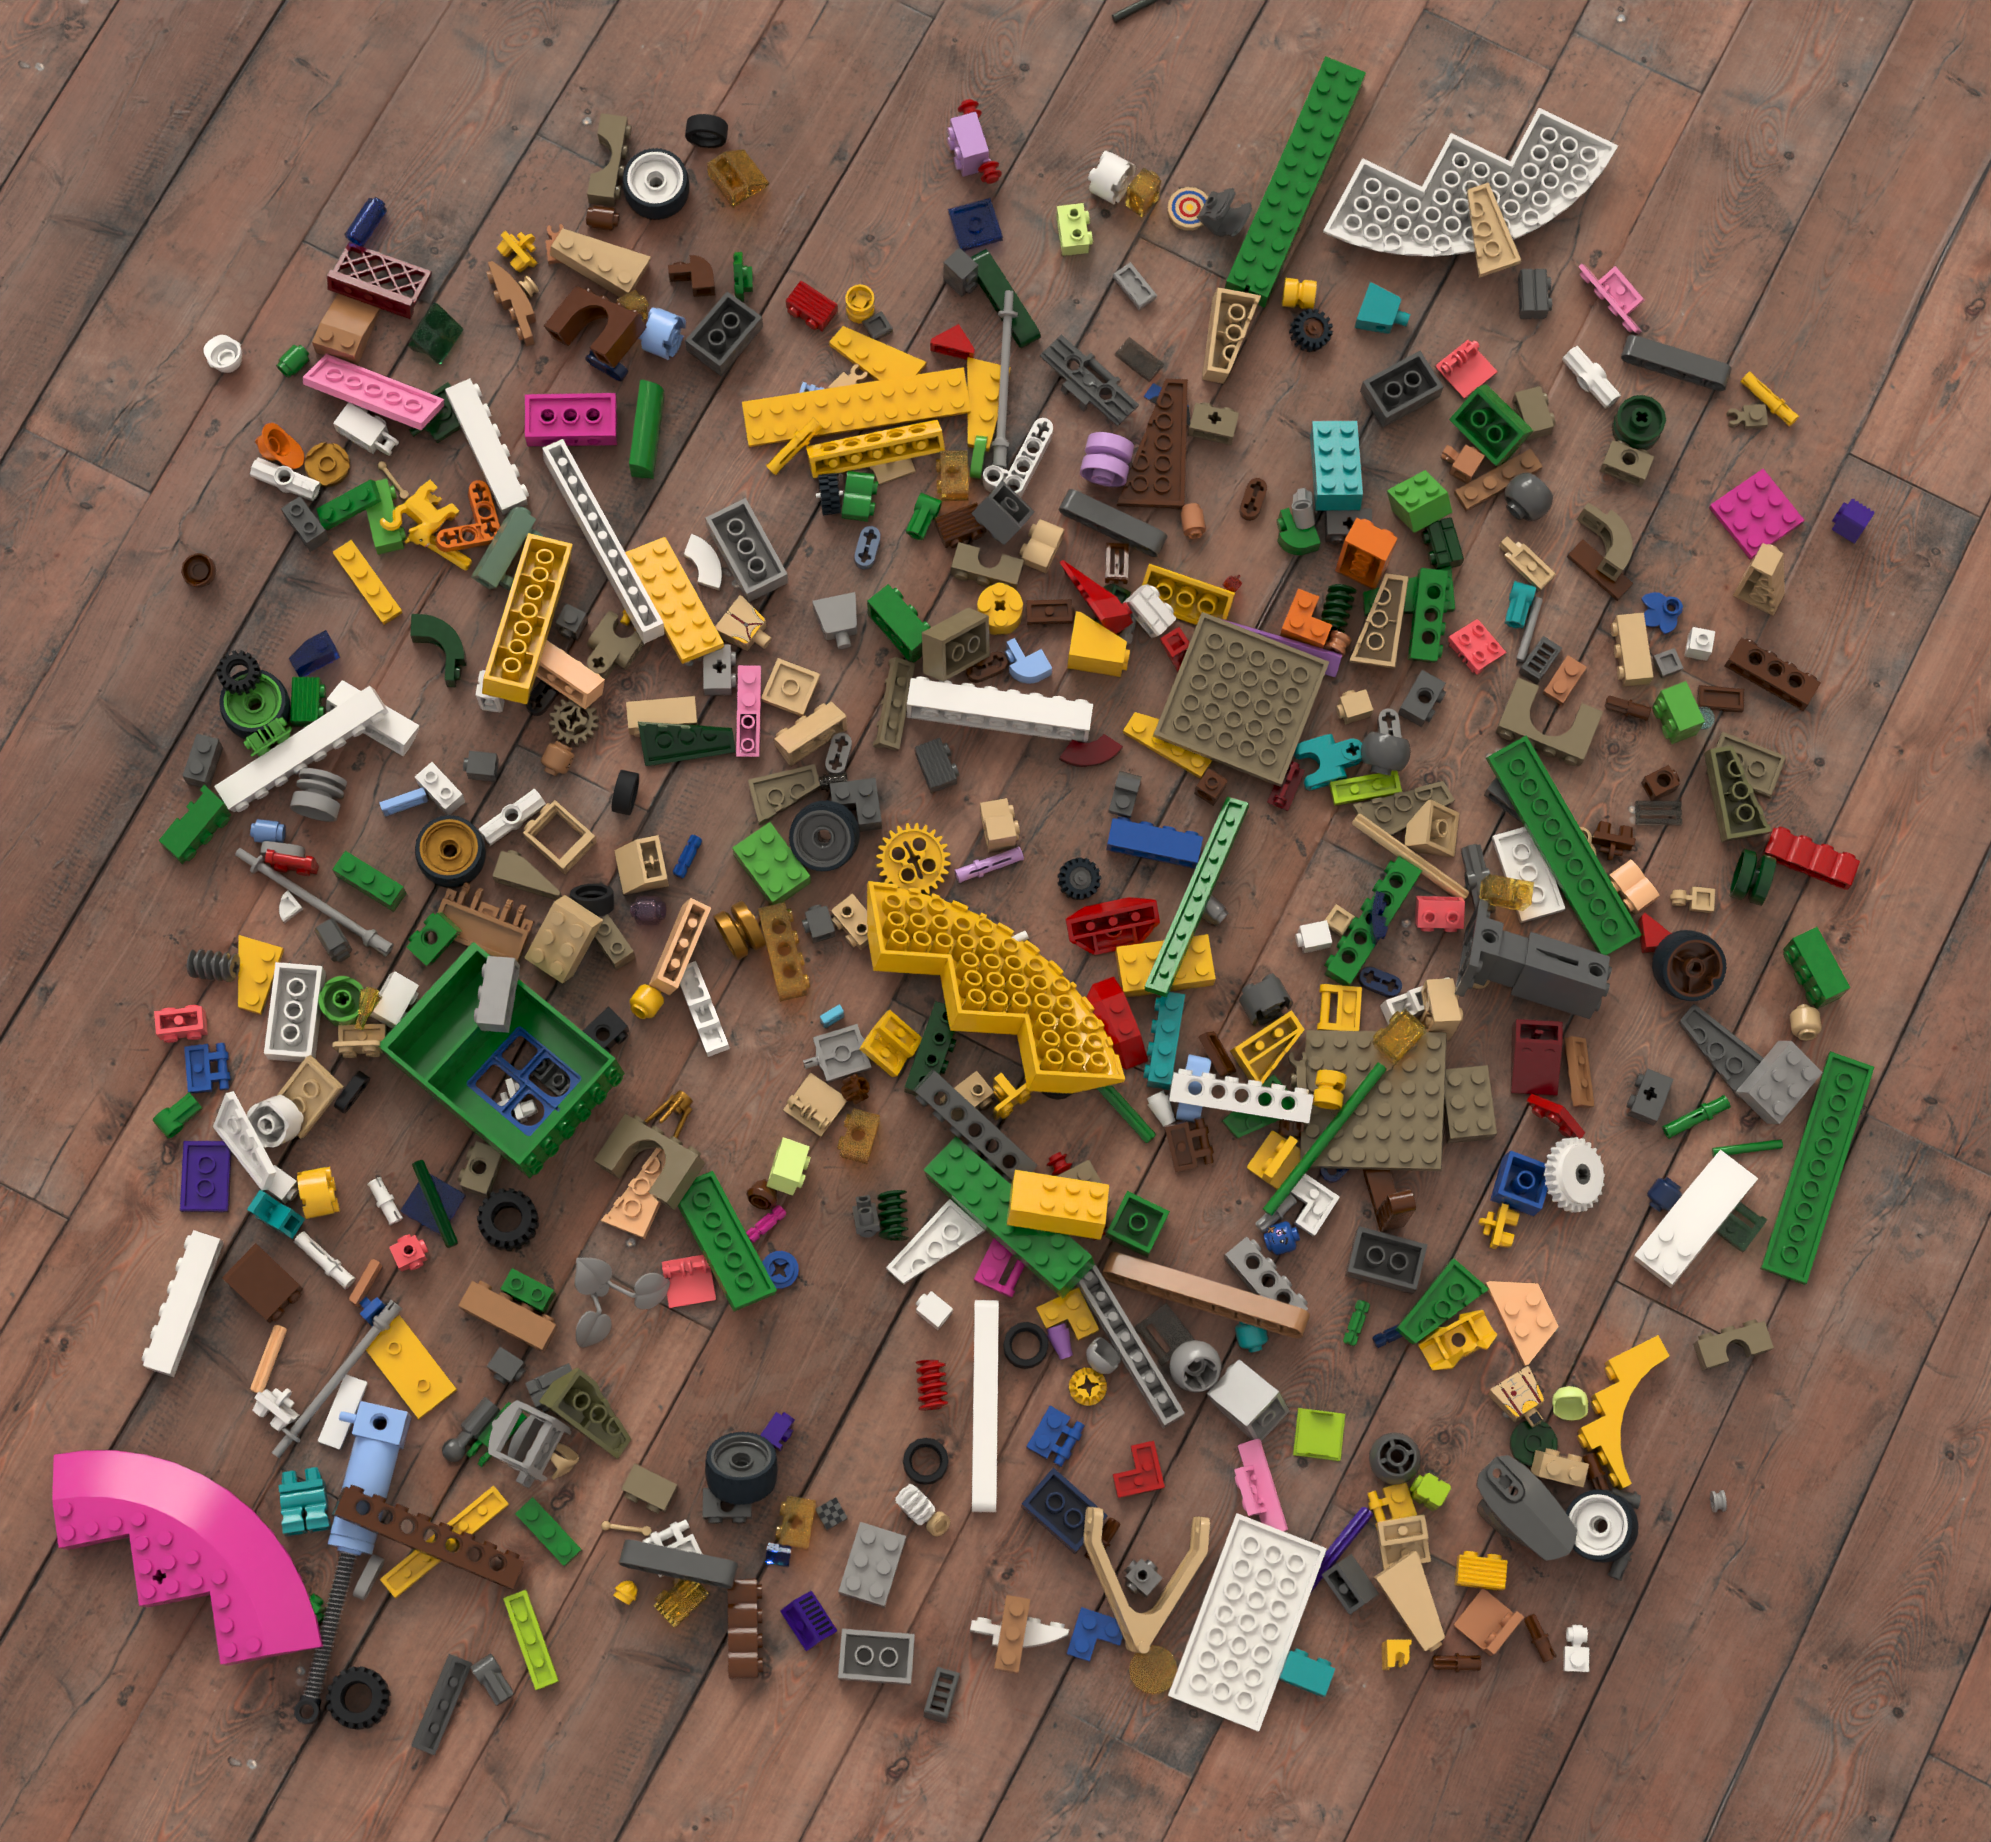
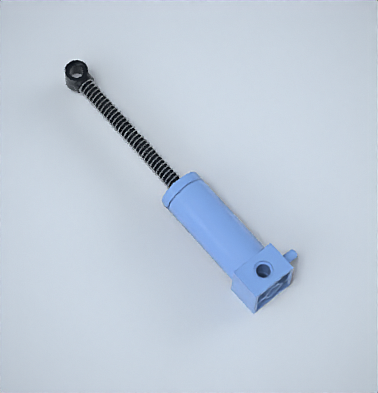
[294,1401,411,1724]

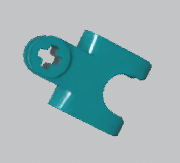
[1294,734,1362,791]

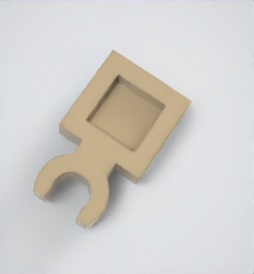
[828,364,868,388]

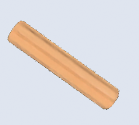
[250,1325,287,1393]

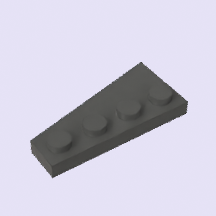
[1678,1004,1764,1098]

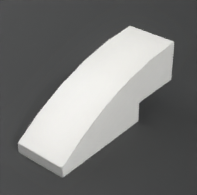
[1380,977,1450,1027]

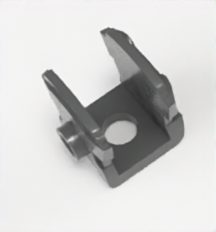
[1197,188,1252,237]

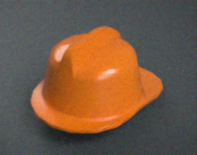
[255,423,305,469]

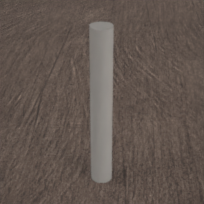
[1516,597,1543,662]

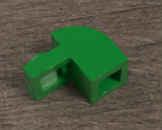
[1276,508,1321,555]

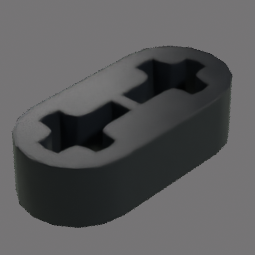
[526,680,560,716]
[334,1071,370,1114]

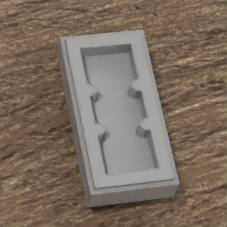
[1112,262,1157,310]

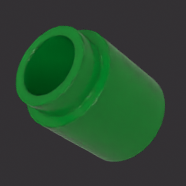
[276,345,310,378]

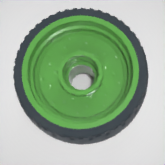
[219,670,291,741]

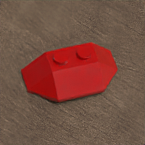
[1065,897,1160,955]
[1086,976,1148,1070]

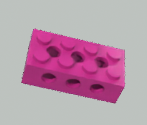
[525,393,617,447]

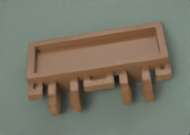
[431,882,534,963]

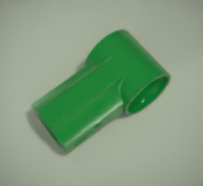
[906,492,942,540]
[153,1092,203,1139]

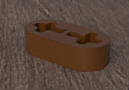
[1239,478,1267,521]
[966,651,1008,683]

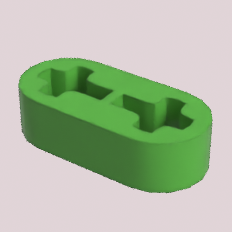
[969,435,988,479]

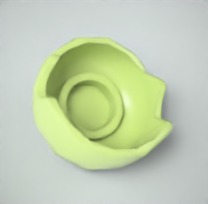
[1552,1386,1588,1421]

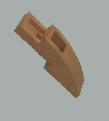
[486,261,536,347]

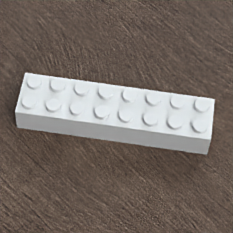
[907,677,1093,743]

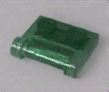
[1716,1202,1768,1253]

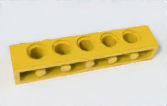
[806,419,945,478]

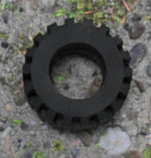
[477,1188,539,1251]
[326,1666,391,1730]

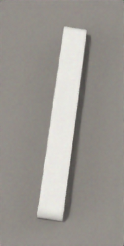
[972,1300,999,1512]

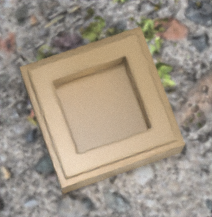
[1324,904,1355,937]

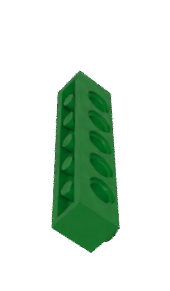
[1324,856,1422,986]

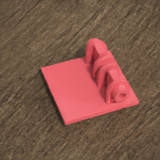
[1435,340,1498,399]
[1448,619,1507,675]
[662,1255,716,1308]

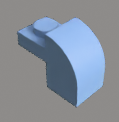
[1004,638,1052,684]

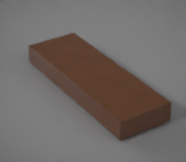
[1567,539,1633,601]

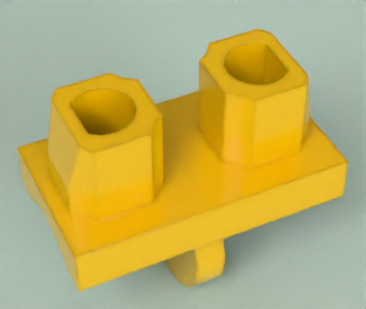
[497,231,538,272]
[1478,1203,1520,1249]

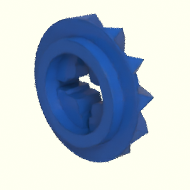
[762,1251,799,1289]

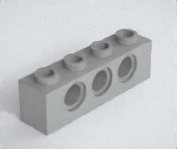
[1224,1237,1308,1311]

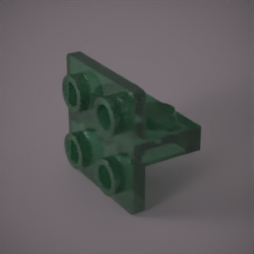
[408,303,463,364]

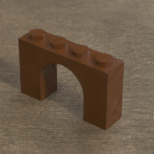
[544,286,646,368]

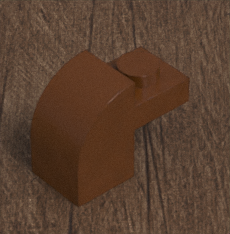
[668,255,715,297]

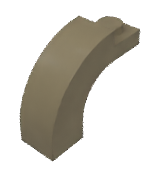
[1577,503,1633,581]

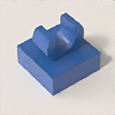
[359,1297,386,1327]

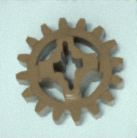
[549,699,599,747]

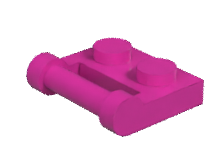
[974,1238,1025,1298]

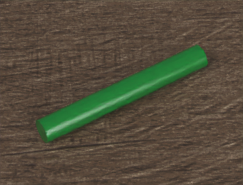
[1712,1139,1783,1157]

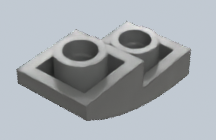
[531,1059,571,1097]

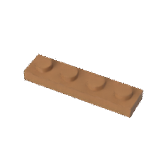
[1454,449,1543,511]

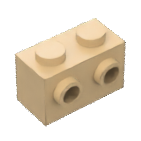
[831,893,869,950]
[940,1071,994,1120]
[1531,1448,1589,1488]

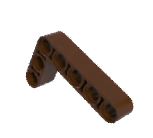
[1363,1169,1416,1232]

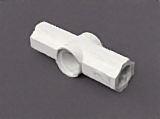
[1562,346,1621,409]
[250,457,321,501]
[478,789,546,846]

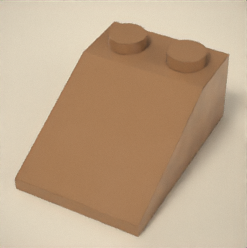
[312,294,381,366]

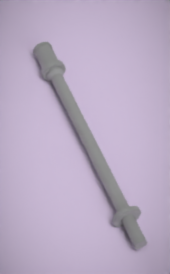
[992,290,1018,468]
[235,848,394,957]
[272,1299,403,1458]

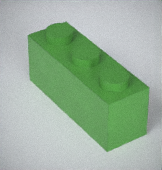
[366,479,406,555]

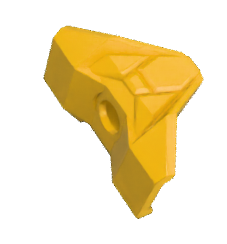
[1418,1310,1497,1371]

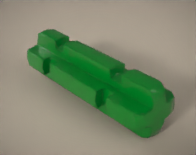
[1343,1300,1370,1346]

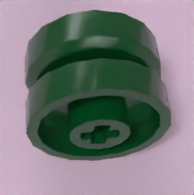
[1612,395,1666,450]
[1729,849,1776,906]

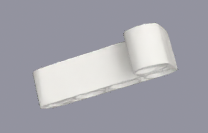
[983,418,1053,498]

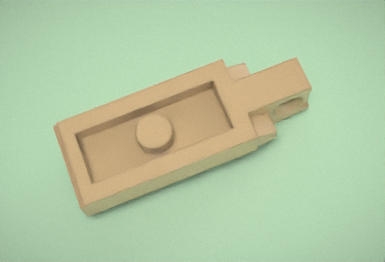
[1499,536,1556,592]

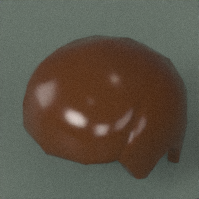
[181,553,216,588]

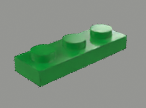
[316,479,381,531]
[515,1497,582,1567]

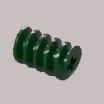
[1320,584,1357,633]
[877,1190,909,1241]

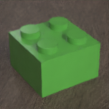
[1387,470,1453,533]
[1653,681,1705,744]

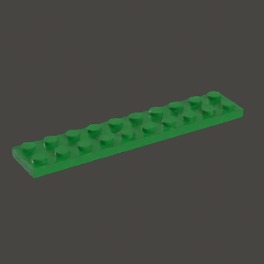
[1486,735,1642,955]
[1760,1051,1874,1285]

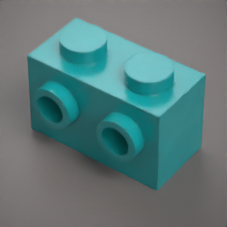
[1278,1649,1336,1697]

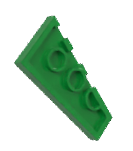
[1363,566,1455,616]
[1395,1258,1489,1345]

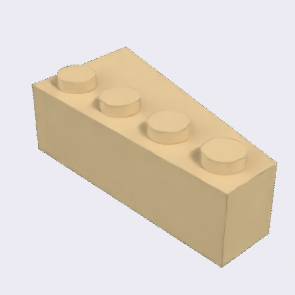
[1733,543,1785,616]

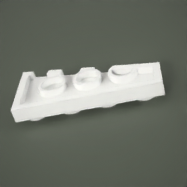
[213,1091,276,1191]
[886,1199,985,1285]

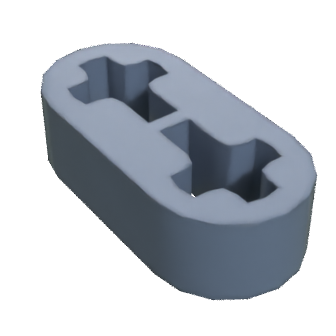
[855,526,880,570]

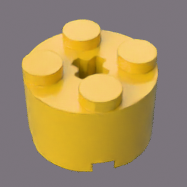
[977,583,1023,635]
[297,1167,340,1219]

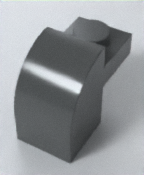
[1108,771,1142,819]

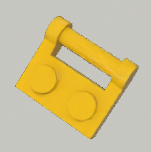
[1317,984,1362,1031]

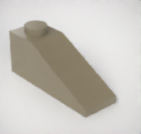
[492,850,562,900]

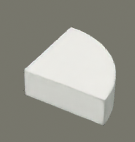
[279,890,303,924]

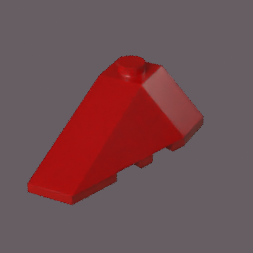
[1059,560,1134,634]

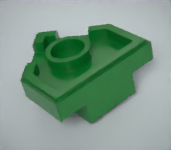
[733,252,753,302]

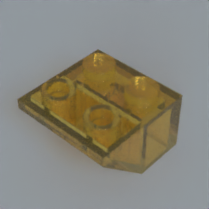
[707,149,769,208]

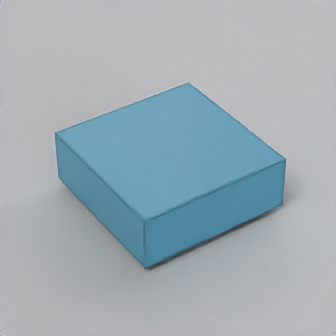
[820,1004,844,1028]

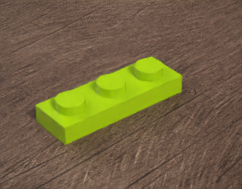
[1329,770,1402,806]

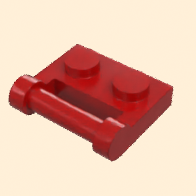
[265,849,319,876]

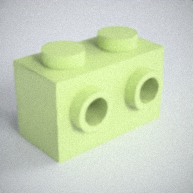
[1056,203,1093,256]
[766,1137,811,1196]

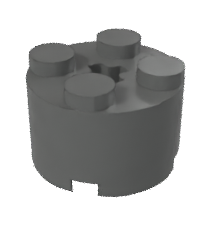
[1239,973,1293,1026]

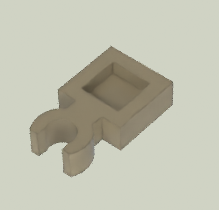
[1727,404,1768,429]

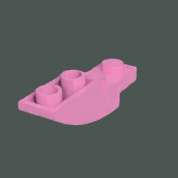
[736,665,761,757]

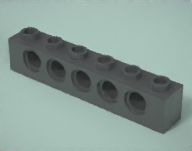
[913,1070,1038,1184]

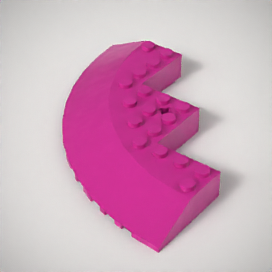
[52,1450,323,1666]

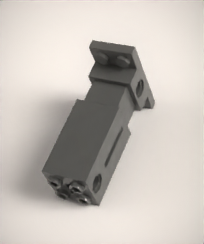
[1455,899,1612,1019]

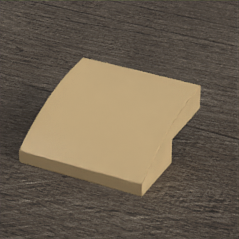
[1377,1514,1431,1569]

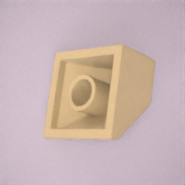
[1405,800,1459,857]

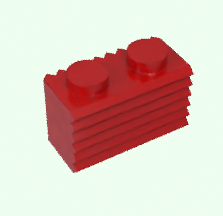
[786,281,838,332]

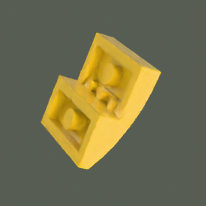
[859,1010,922,1078]

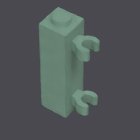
[471,506,543,590]

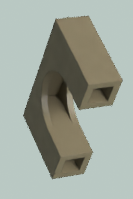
[1496,678,1603,766]
[594,1114,706,1210]

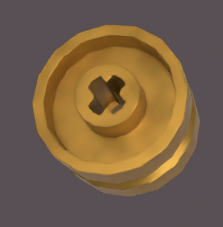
[713,900,766,960]

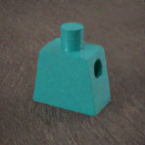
[1354,282,1411,334]

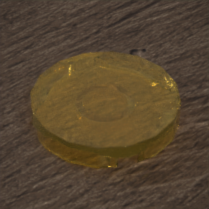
[1129,1645,1178,1694]

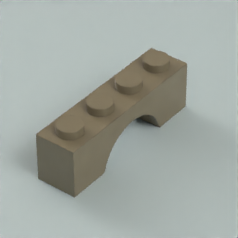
[587,113,632,207]

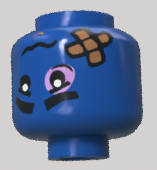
[1264,1221,1300,1255]

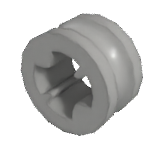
[1710,1490,1727,1513]

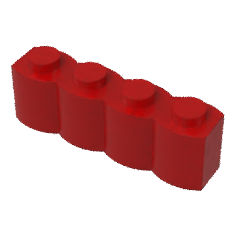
[1762,827,1860,890]

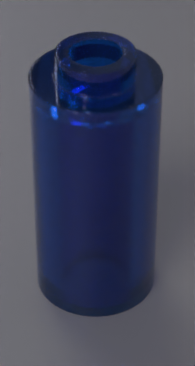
[344,197,387,247]

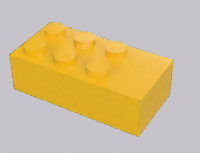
[1007,1170,1109,1240]

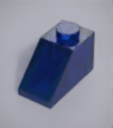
[289,630,340,677]

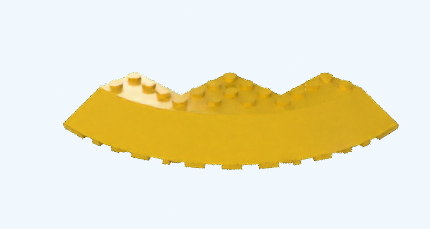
[867,881,1125,1094]

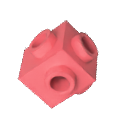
[389,1234,429,1272]

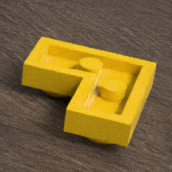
[1036,1287,1099,1341]

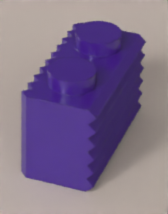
[1832,498,1875,544]

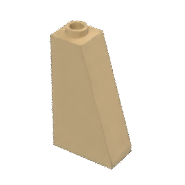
[1373,1550,1445,1652]

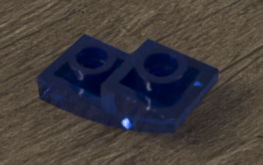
[1369,891,1389,945]

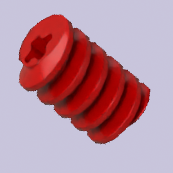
[916,1360,948,1411]

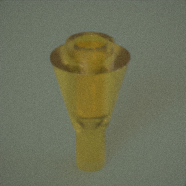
[354,986,383,1030]

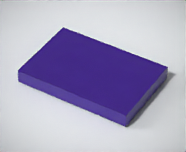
[180,1141,232,1212]

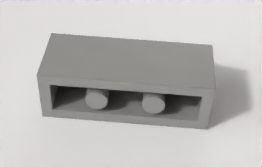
[474,956,520,1033]

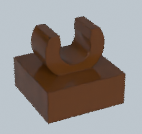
[1278,1119,1305,1137]

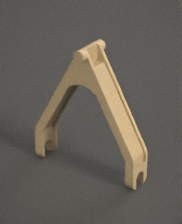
[1083,1507,1210,1654]

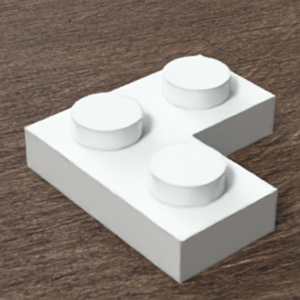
[1290,1174,1340,1237]

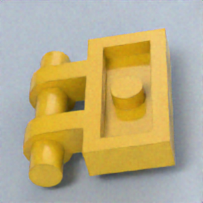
[1367,1483,1417,1529]

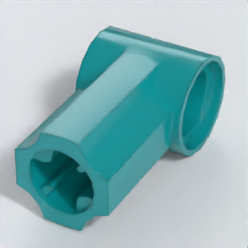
[1505,581,1536,629]

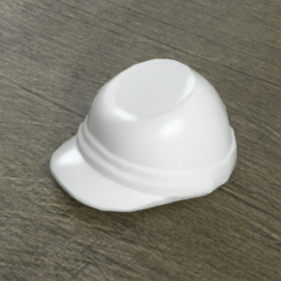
[204,335,242,373]

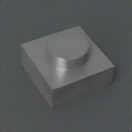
[1652,648,1683,678]

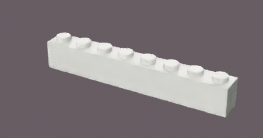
[214,686,389,812]

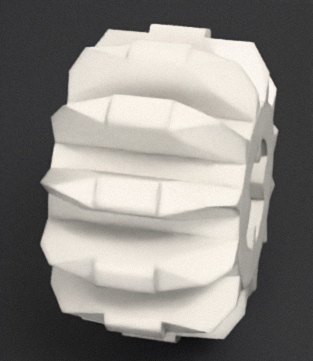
[896,1484,935,1525]

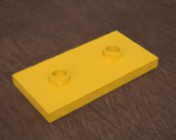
[366,1315,457,1420]

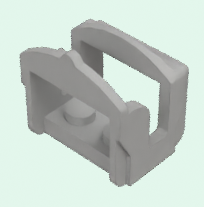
[488,1400,572,1488]

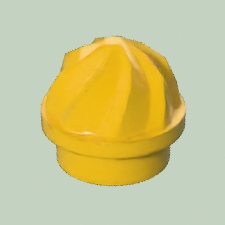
[613,1581,637,1606]

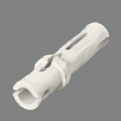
[294,1231,355,1289]

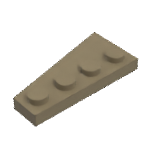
[1352,781,1455,845]

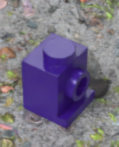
[761,1412,795,1452]

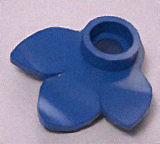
[1641,592,1683,634]

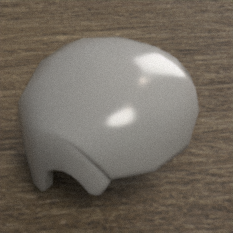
[1086,1337,1121,1374]

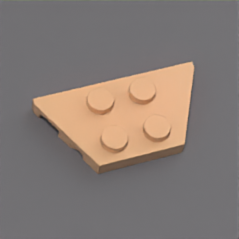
[1485,1281,1559,1367]

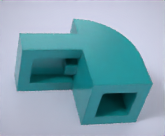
[247,1190,305,1239]

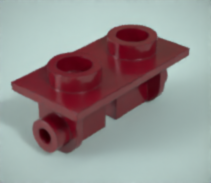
[1267,761,1305,811]

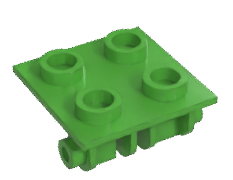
[243,717,292,757]

